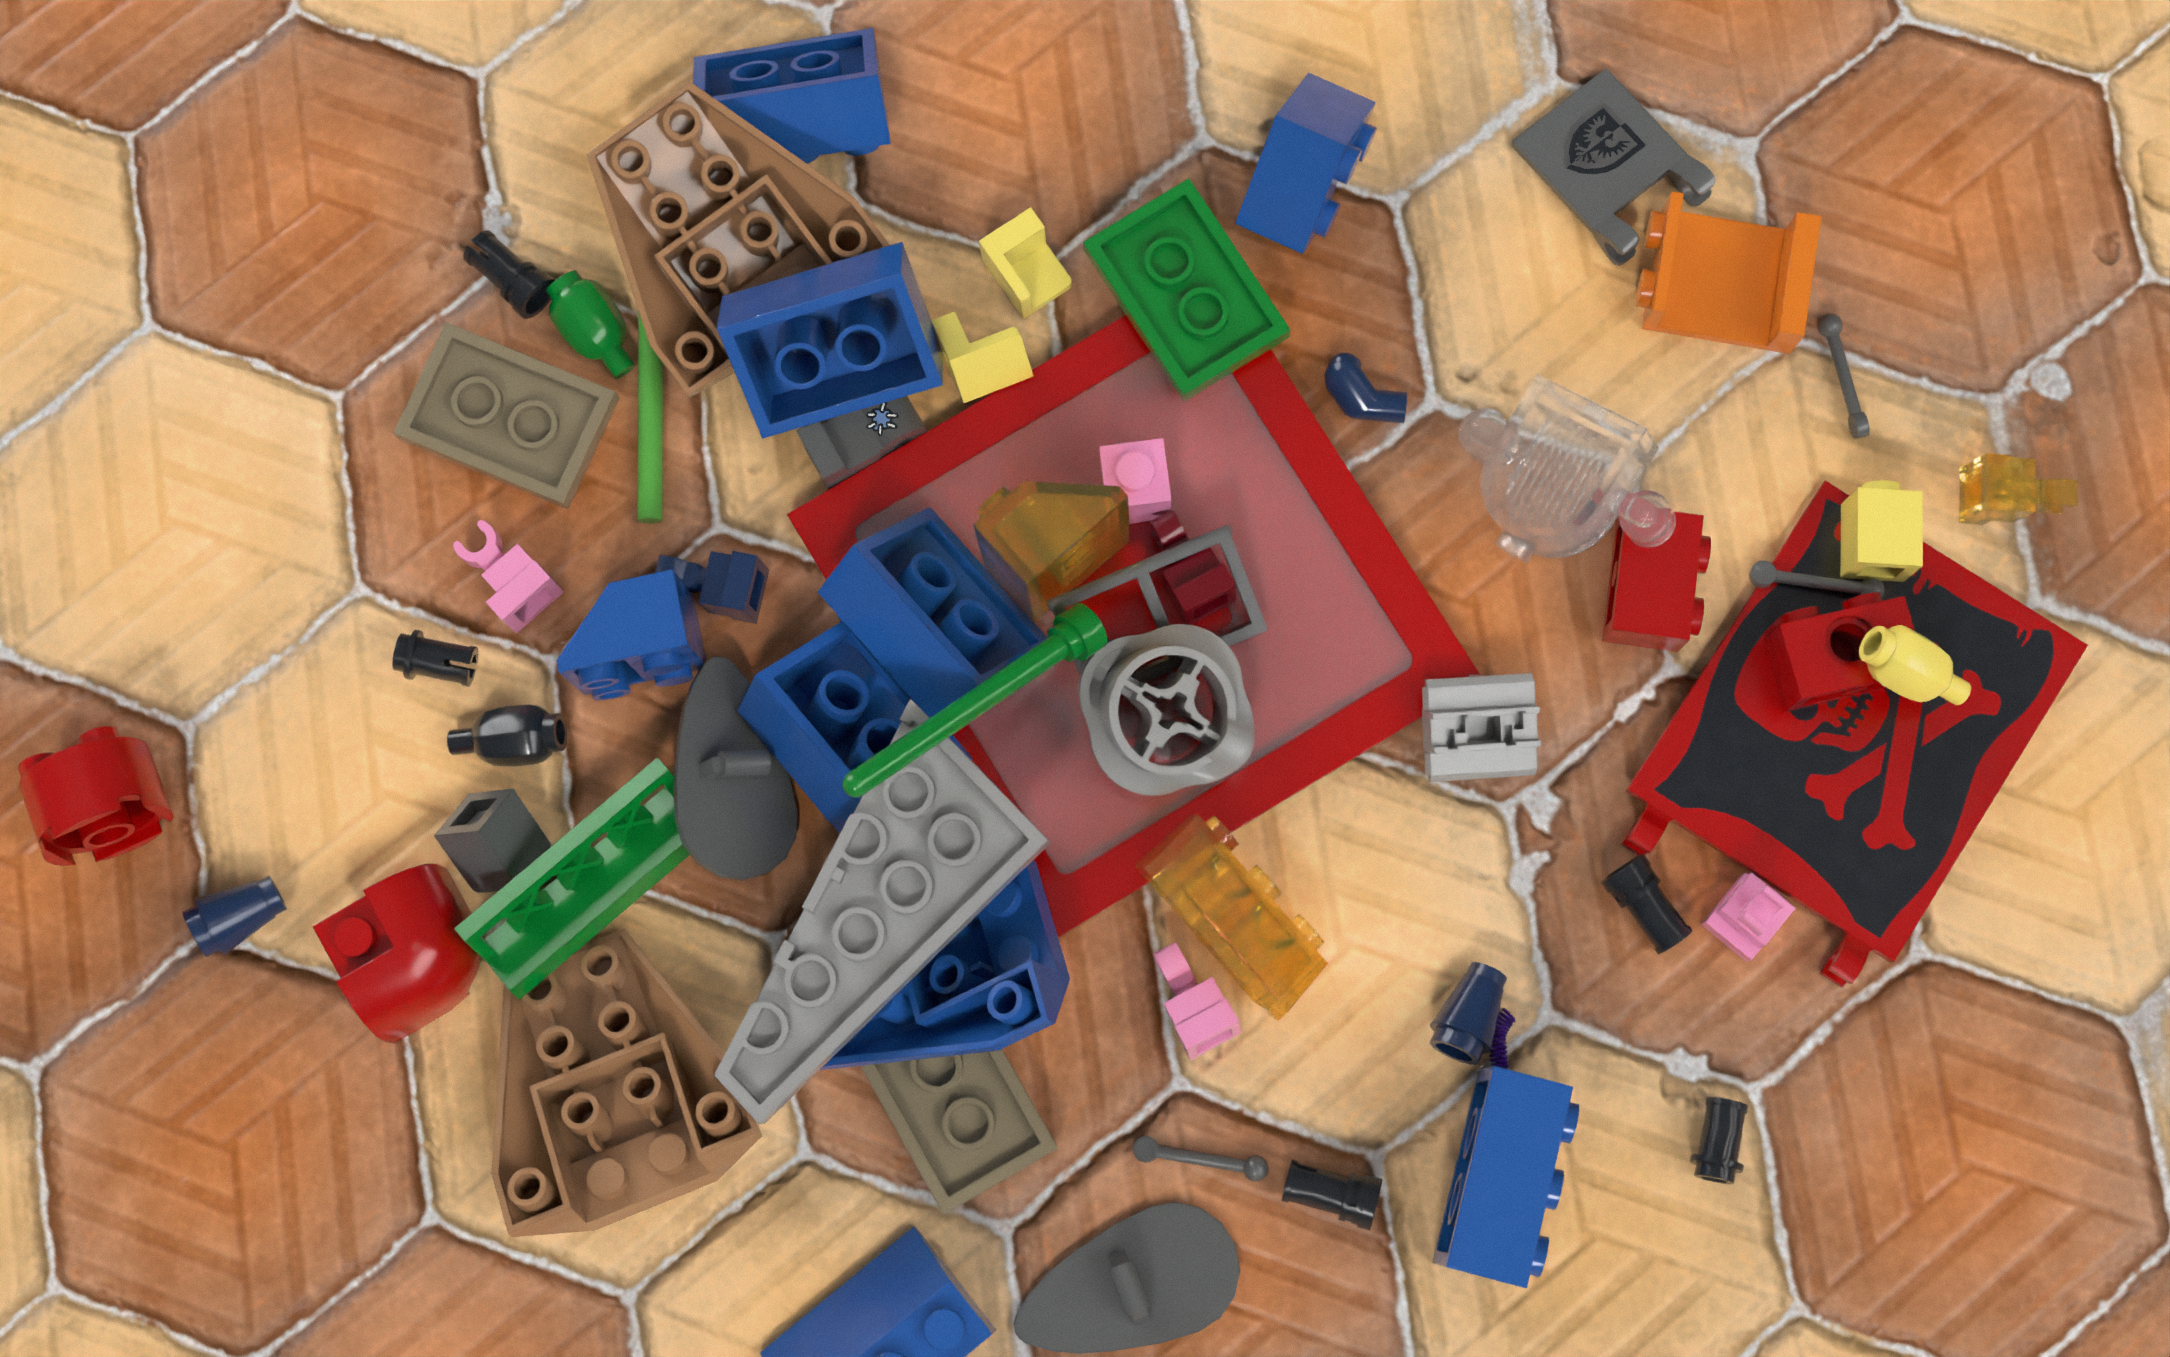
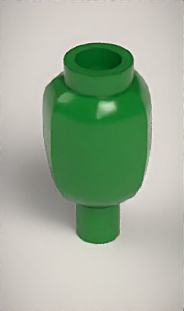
[546,270,636,379]

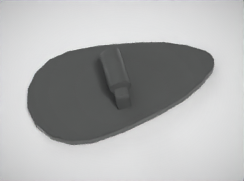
[673,656,798,881]
[1014,1202,1240,1354]

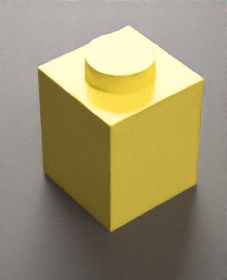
[1840,480,1923,582]

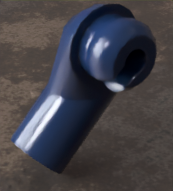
[1324,353,1407,424]

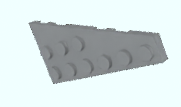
[714,699,1051,1124]

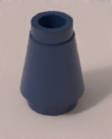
[182,876,287,957]
[1430,962,1507,1065]

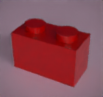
[1602,505,1711,652]

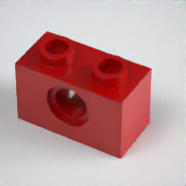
[1764,592,1915,712]

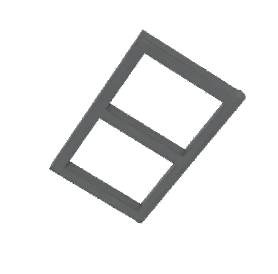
[1047,525,1268,683]

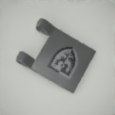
[1511,68,1716,266]

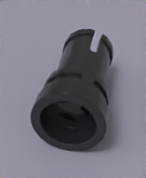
[463,230,555,319]
[1601,853,1693,954]
[1281,1160,1383,1231]

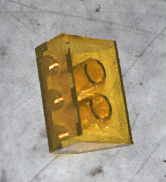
[973,481,1130,623]
[1134,814,1328,1021]

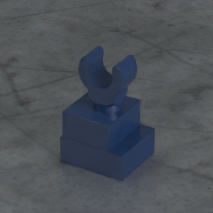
[655,551,769,624]

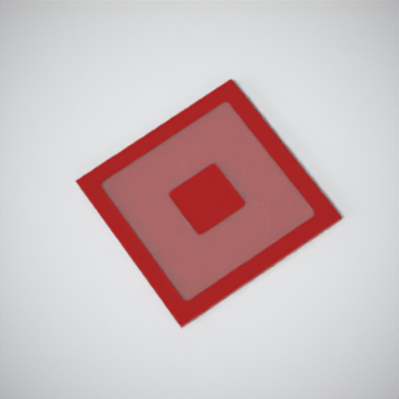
[787,315,1480,938]

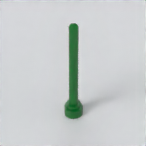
[842,603,1107,798]

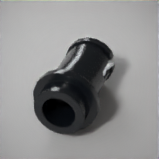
[392,629,478,687]
[1690,1097,1748,1184]

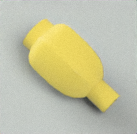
[1859,625,1971,705]

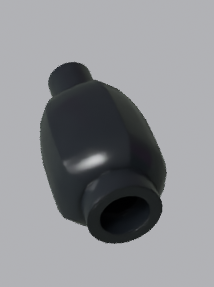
[447,705,567,767]

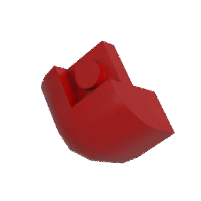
[313,864,480,1043]

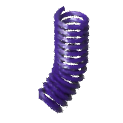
[1489,1008,1516,1070]

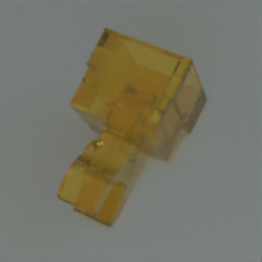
[1959,453,2078,525]

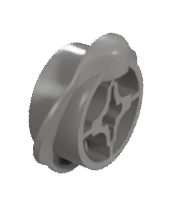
[1078,624,1255,796]

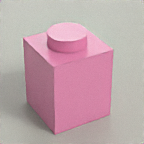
[1099,438,1172,526]

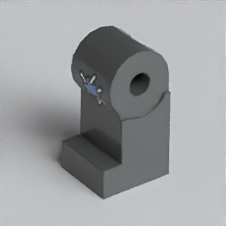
[796,396,927,490]

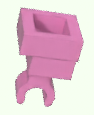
[453,520,564,633]
[1700,872,1796,962]
[1153,942,1242,1061]

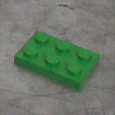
[1083,178,1291,402]

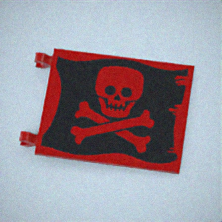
[1621,480,2088,988]

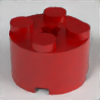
[18,726,174,866]

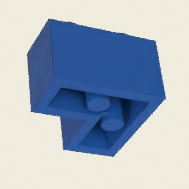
[1235,72,1377,254]

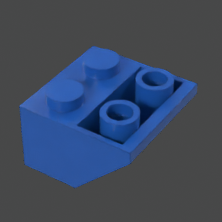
[556,569,706,700]

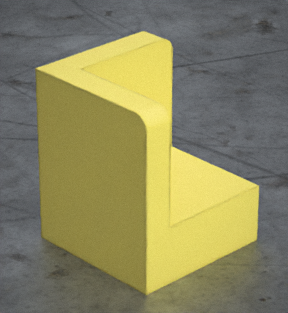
[979,207,1072,319]
[932,311,1033,403]

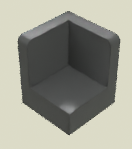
[434,789,551,893]

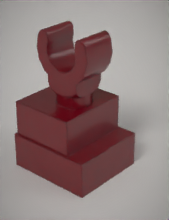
[1150,510,1236,625]

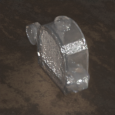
[1459,374,1676,563]

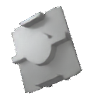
[1422,673,1541,782]

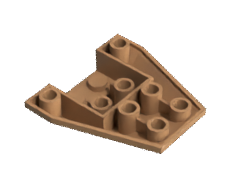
[586,81,890,398]
[491,929,762,1237]

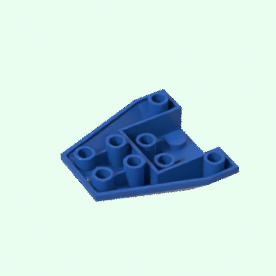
[820,860,1070,1070]

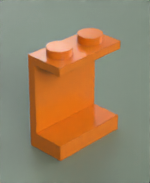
[1635,191,1822,354]

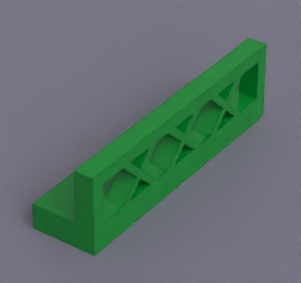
[454,757,690,1000]

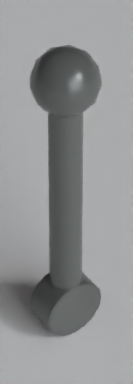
[1817,313,1870,439]
[1749,561,1885,598]
[1133,1136,1269,1182]

